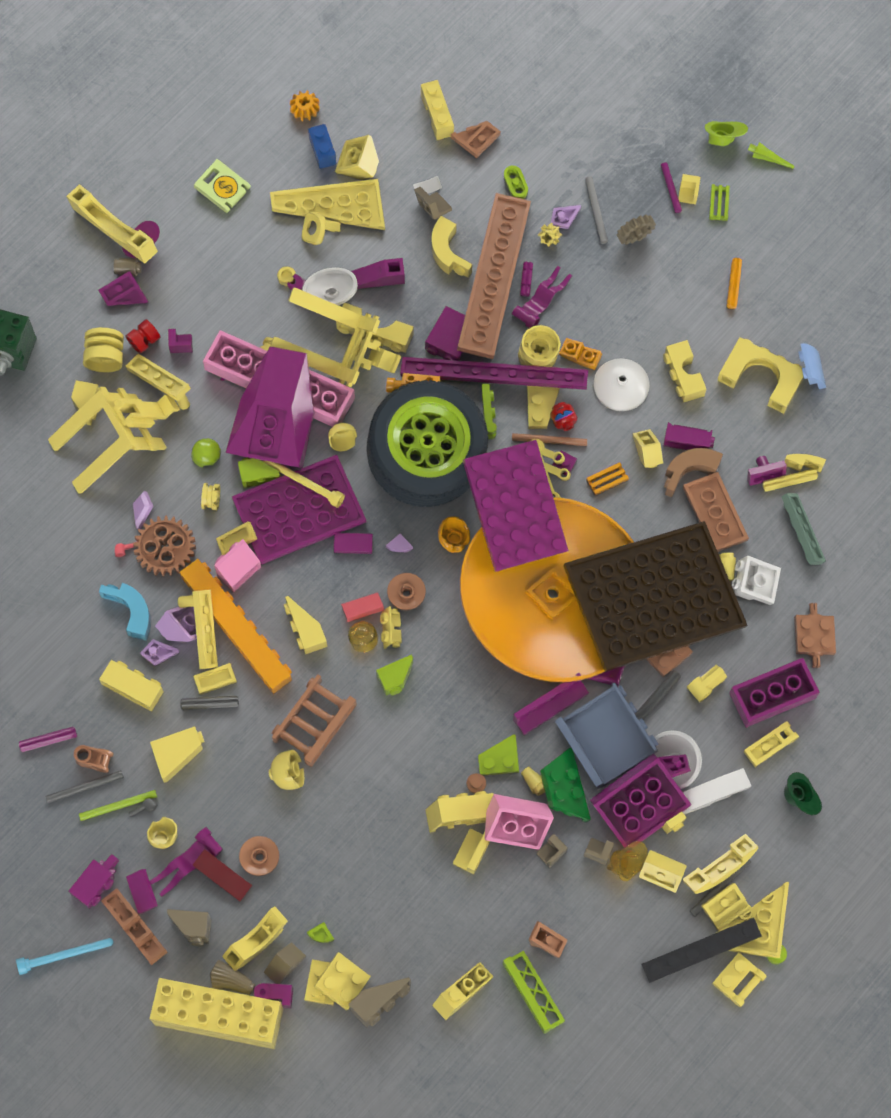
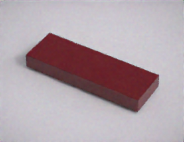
[192,849,252,902]

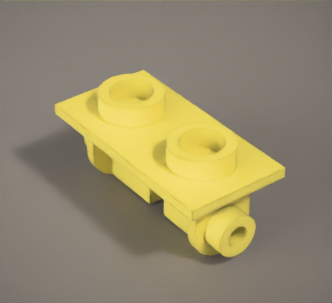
[380,606,402,649]

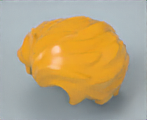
[438,516,471,553]

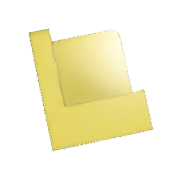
[678,174,701,204]

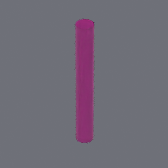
[661,162,682,213]

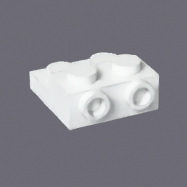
[731,556,781,605]

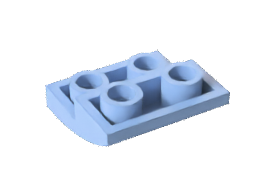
[798,343,826,389]

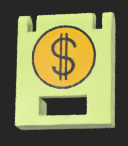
[194,159,251,213]

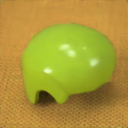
[191,438,221,468]

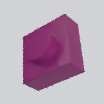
[552,450,577,476]

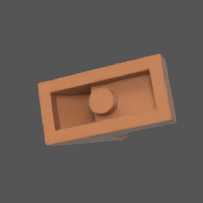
[529,921,567,958]

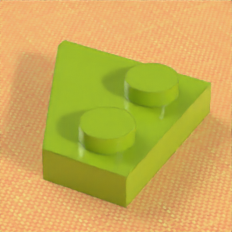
[478,734,519,776]

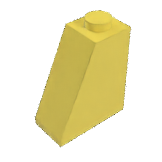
[150,727,205,783]

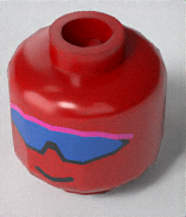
[550,402,578,431]

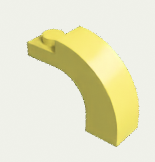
[432,216,472,278]
[222,906,288,971]

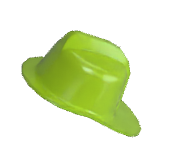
[705,121,748,146]

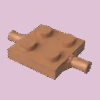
[794,603,836,668]

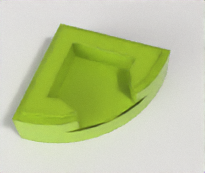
[307,922,334,943]

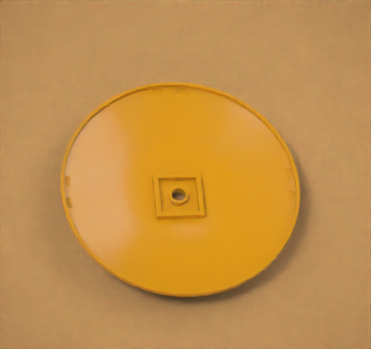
[460,497,634,682]

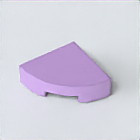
[386,534,413,553]

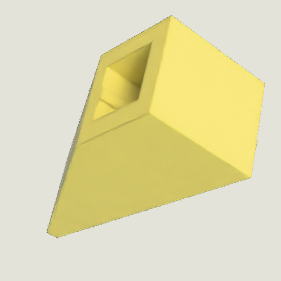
[283,596,327,655]
[432,962,494,1020]

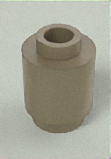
[114,258,141,277]

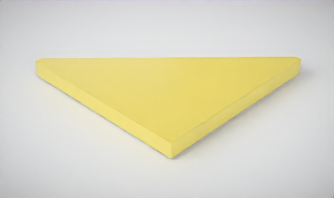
[716,882,789,958]

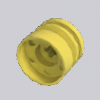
[518,325,561,367]
[83,327,124,372]

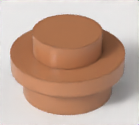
[466,773,486,793]

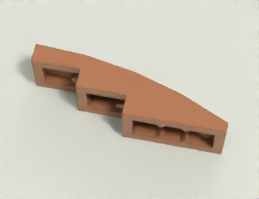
[101,888,168,965]

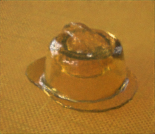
[607,841,648,881]

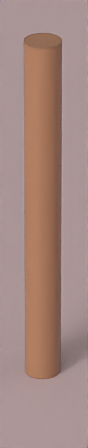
[512,433,587,446]

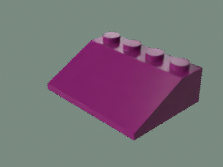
[590,753,692,852]

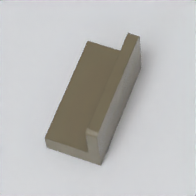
[414,186,452,219]

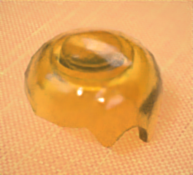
[348,621,378,653]

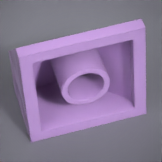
[155,607,197,642]

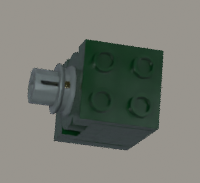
[0,309,37,376]

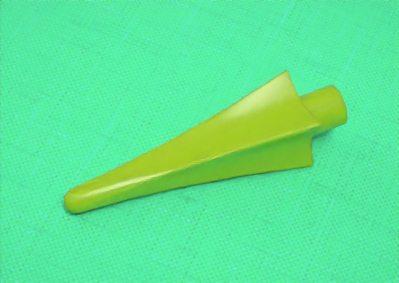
[748,142,794,169]

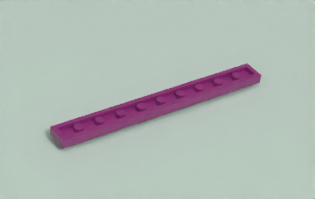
[400,357,588,390]

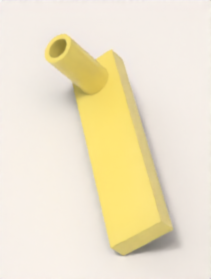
[126,354,191,410]
[178,590,218,669]

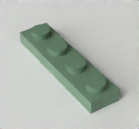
[781,493,826,565]

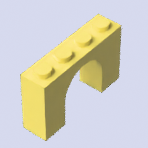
[717,337,804,414]

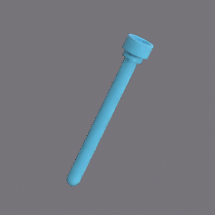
[16,938,114,975]

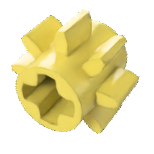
[538,223,562,247]

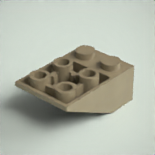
[349,977,411,1028]

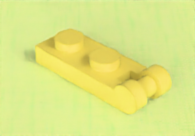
[744,721,799,767]

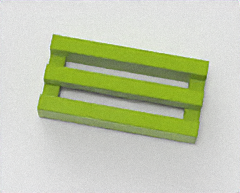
[709,184,730,221]

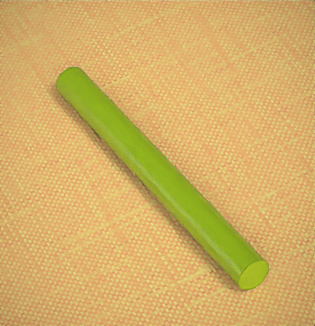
[79,790,157,821]

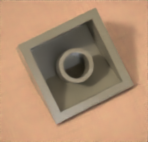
[167,909,212,946]

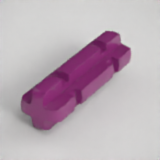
[520,261,533,297]

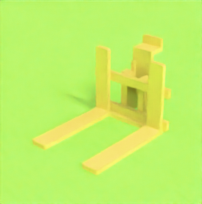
[270,287,401,387]
[48,387,180,494]

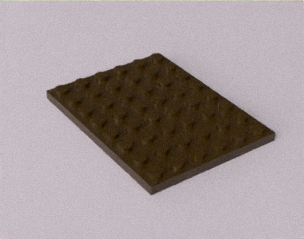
[563,521,748,672]

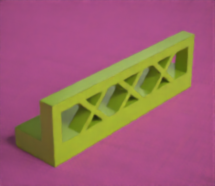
[502,950,565,1034]

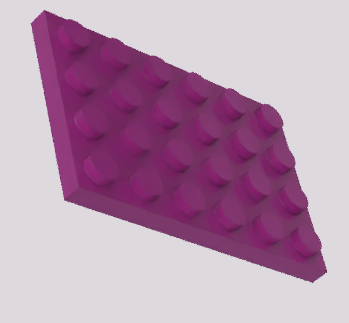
[463,440,569,572]
[232,455,366,565]

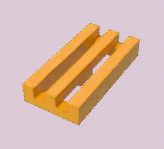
[586,462,629,496]

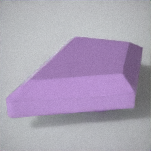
[551,205,581,229]
[133,491,153,529]
[140,639,180,667]

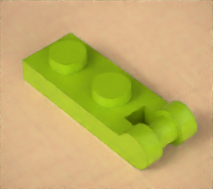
[481,384,497,439]

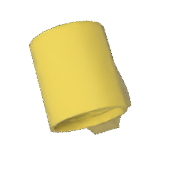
[686,665,727,702]

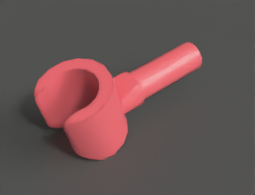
[115,541,138,557]

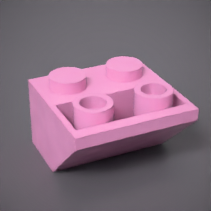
[214,539,261,593]

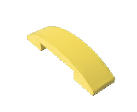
[683,834,758,894]

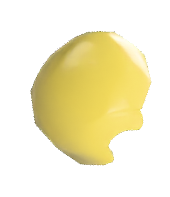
[328,423,357,452]
[147,817,177,849]

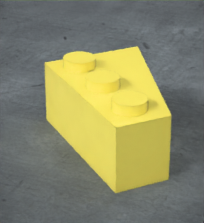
[425,791,494,832]

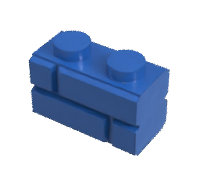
[308,124,337,169]

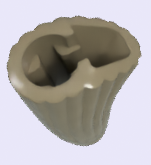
[210,960,256,995]

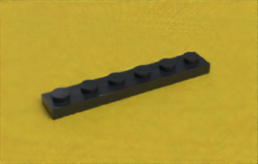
[642,918,762,983]

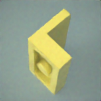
[453,829,490,874]
[639,850,687,893]

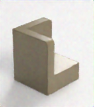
[537,834,568,868]
[584,838,614,865]

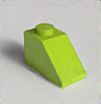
[238,457,280,489]
[376,654,413,696]

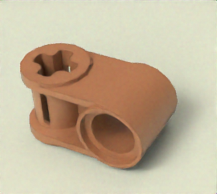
[74,745,114,773]

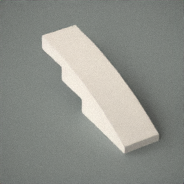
[683,768,751,815]

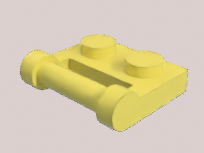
[712,953,767,1007]

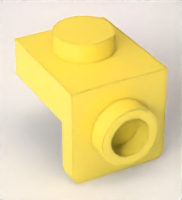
[662,812,686,834]

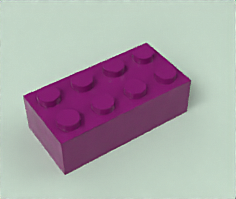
[729,658,820,728]

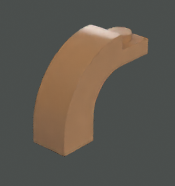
[664,448,723,497]

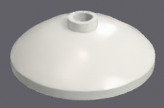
[303,268,358,306]
[593,358,650,411]
[655,731,702,789]

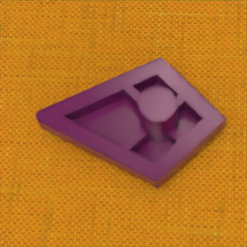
[658,754,691,778]

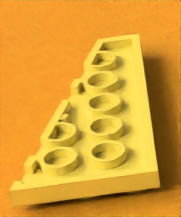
[270,179,385,230]

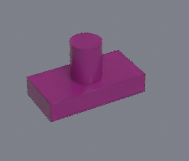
[747,456,787,486]

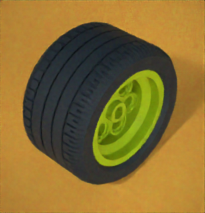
[366,380,488,507]

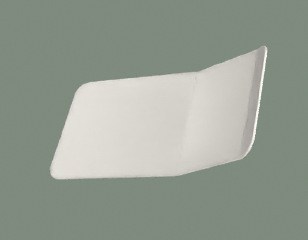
[413,176,442,194]

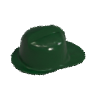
[784,772,822,816]

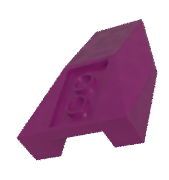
[225,346,314,468]

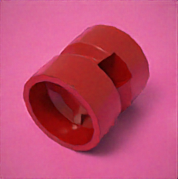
[125,319,161,354]

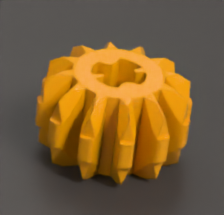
[290,90,320,122]

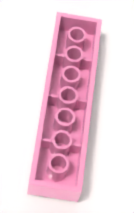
[203,330,355,427]

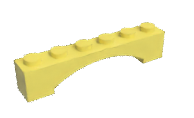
[66,184,158,264]

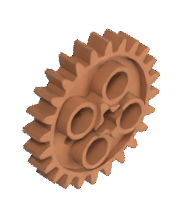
[133,515,196,577]

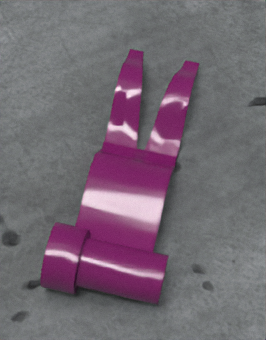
[512,266,573,329]
[150,827,223,897]

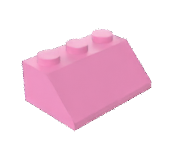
[485,794,554,850]

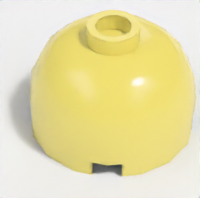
[269,750,305,790]

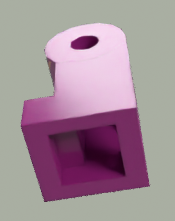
[254,983,293,1008]

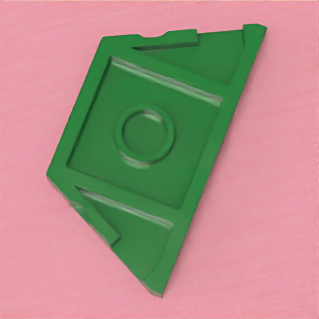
[540,748,591,822]

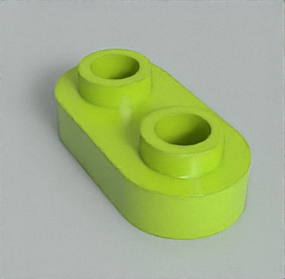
[504,165,528,199]

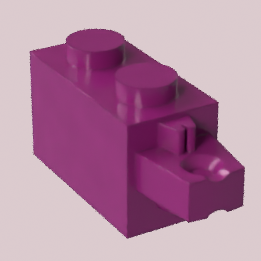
[68,854,119,909]

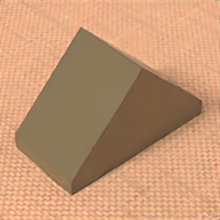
[264,942,306,984]

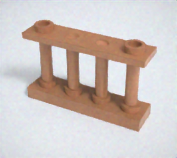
[272,674,357,767]

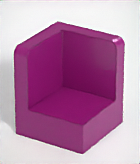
[168,328,193,353]

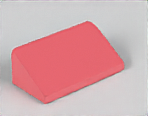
[341,592,384,622]

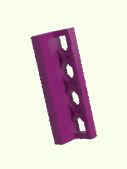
[513,673,589,735]

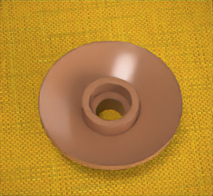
[387,573,426,610]
[239,836,279,876]

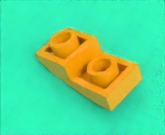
[559,338,602,370]

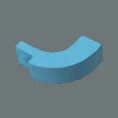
[99,583,151,641]

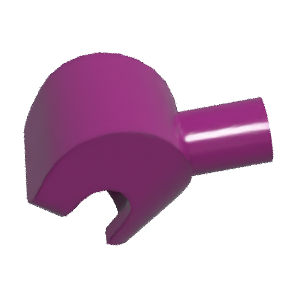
[287,274,306,291]

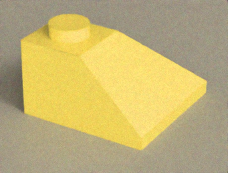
[335,135,379,180]

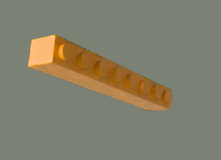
[179,559,292,694]

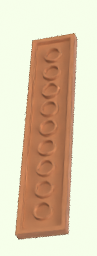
[457,193,531,359]

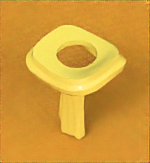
[302,211,341,245]

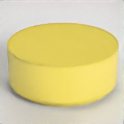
[277,267,296,286]

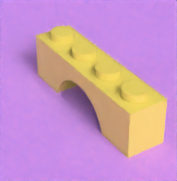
[336,303,414,353]

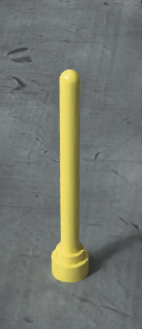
[263,460,345,508]

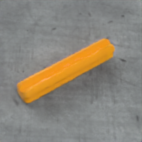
[727,258,742,309]

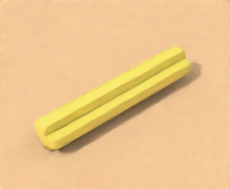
[762,469,818,492]

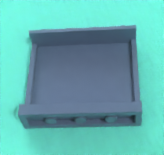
[555,683,659,789]

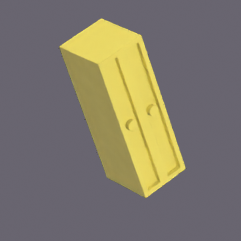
[150,978,283,1049]

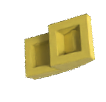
[784,454,826,473]

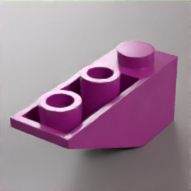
[351,258,405,289]

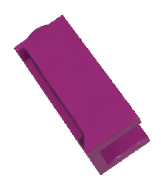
[663,422,715,450]

